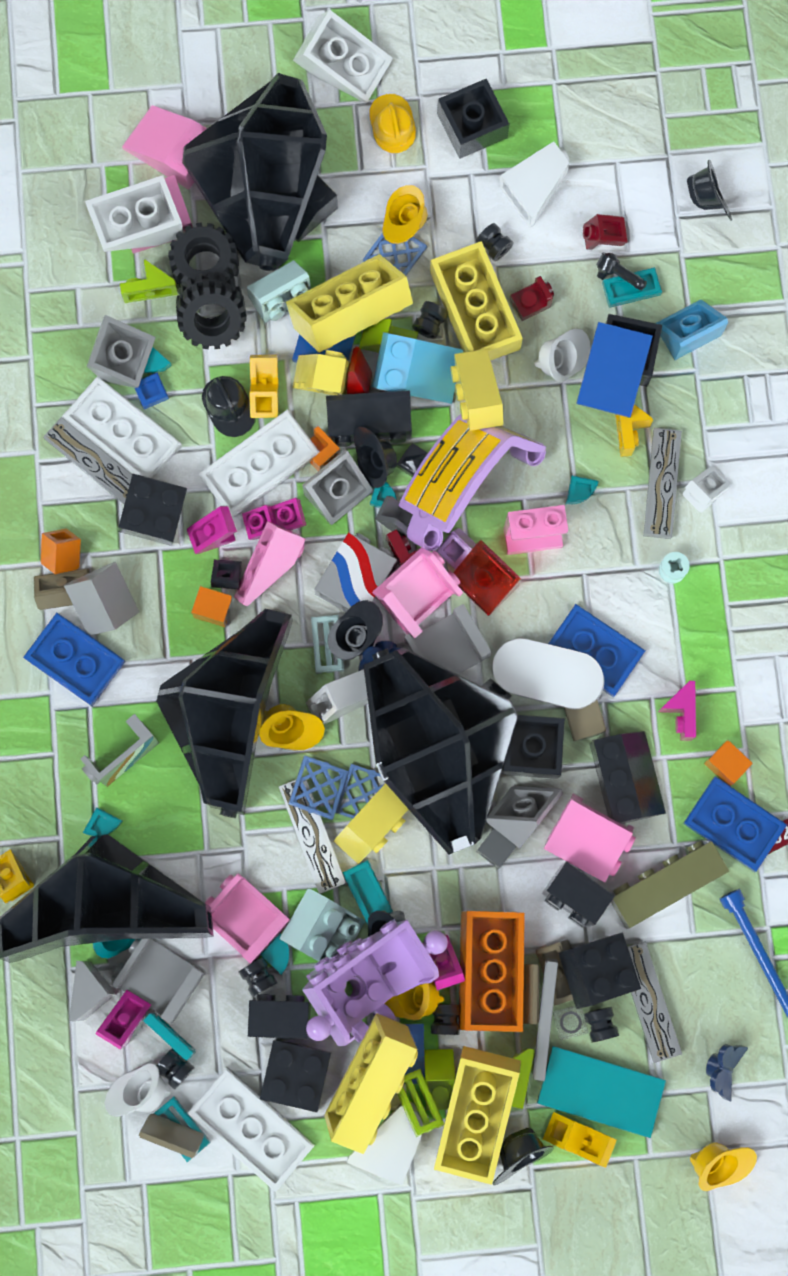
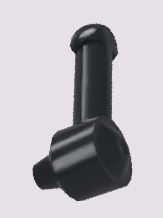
[596,252,647,290]

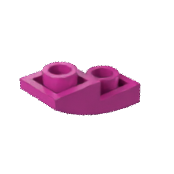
[242,498,306,540]

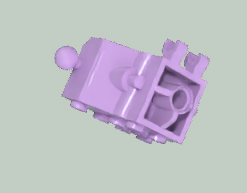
[302,919,448,1046]

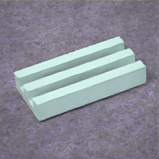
[311,615,344,674]

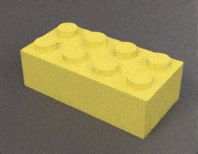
[430,241,523,361]
[286,254,413,352]
[324,1013,418,1154]
[434,1046,521,1185]

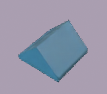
[656,300,729,360]

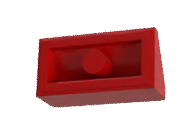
[346,346,373,394]

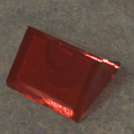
[453,540,521,616]

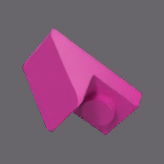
[187,506,237,554]
[658,681,696,741]
[422,935,465,990]
[95,990,151,1050]

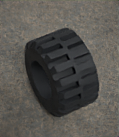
[168,222,239,288]
[176,272,247,350]

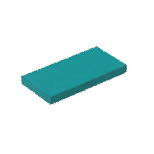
[537,1046,666,1138]

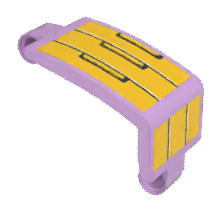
[399,414,546,551]

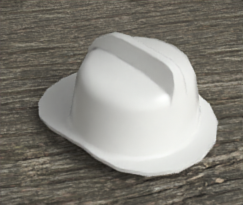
[534,328,591,382]
[105,1063,171,1117]

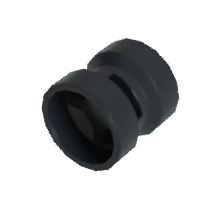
[476,223,514,261]
[412,301,448,339]
[238,957,278,997]
[431,1004,461,1035]
[584,1007,619,1043]
[156,1048,195,1090]

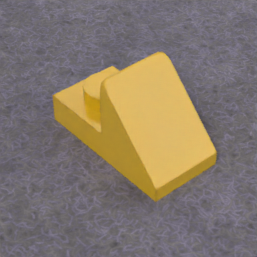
[615,404,653,457]
[0,849,34,903]

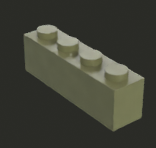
[611,840,729,929]

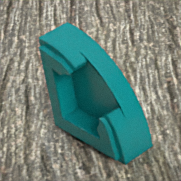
[144,347,172,373]
[566,475,599,505]
[370,482,397,509]
[83,807,123,836]
[260,933,289,975]

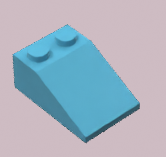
[372,332,463,404]

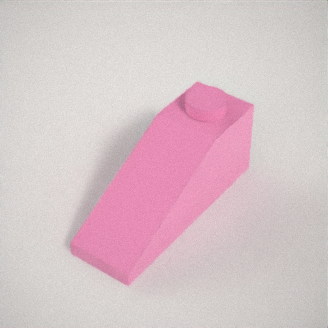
[234,521,306,606]

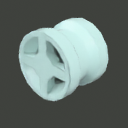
[659,552,690,584]

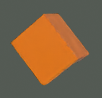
[310,426,340,471]
[41,528,81,574]
[191,586,232,627]
[704,741,753,786]

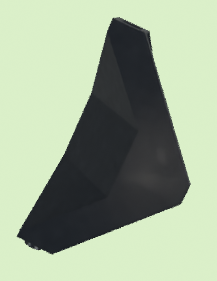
[182,73,327,271]
[156,608,293,819]
[363,648,518,855]
[0,834,214,963]

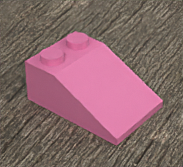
[122,105,207,190]

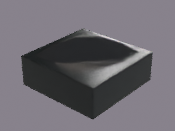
[397,443,428,477]
[211,559,242,589]

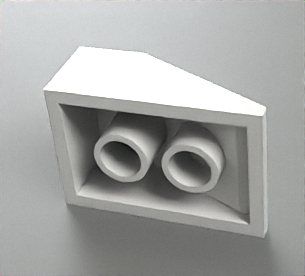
[293,9,393,103]
[85,175,183,252]

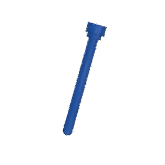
[719,888,788,1018]

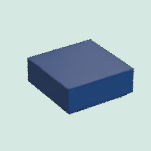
[135,372,169,410]

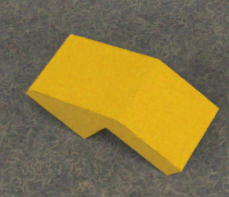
[250,354,279,418]
[542,1112,617,1168]

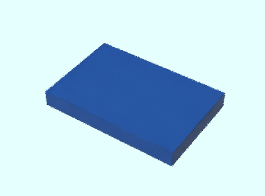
[576,322,652,418]
[548,604,646,698]
[23,612,126,706]
[683,776,787,873]

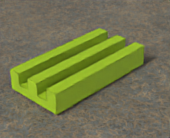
[397,1069,444,1137]

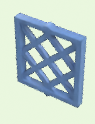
[363,233,427,276]
[288,756,348,820]
[335,764,384,819]

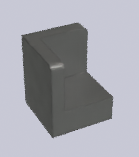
[375,496,413,537]
[476,829,516,869]

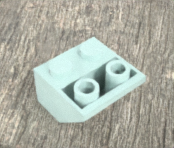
[247,260,311,323]
[280,888,365,961]

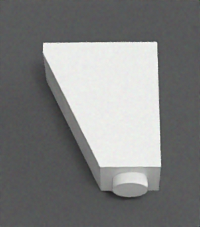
[499,142,569,228]
[306,669,368,725]
[347,1101,429,1185]

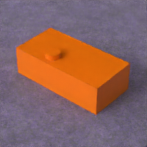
[459,911,525,1032]

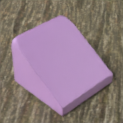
[436,528,478,570]

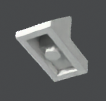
[683,465,732,512]

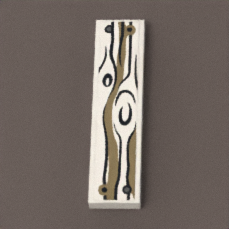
[279,780,346,894]

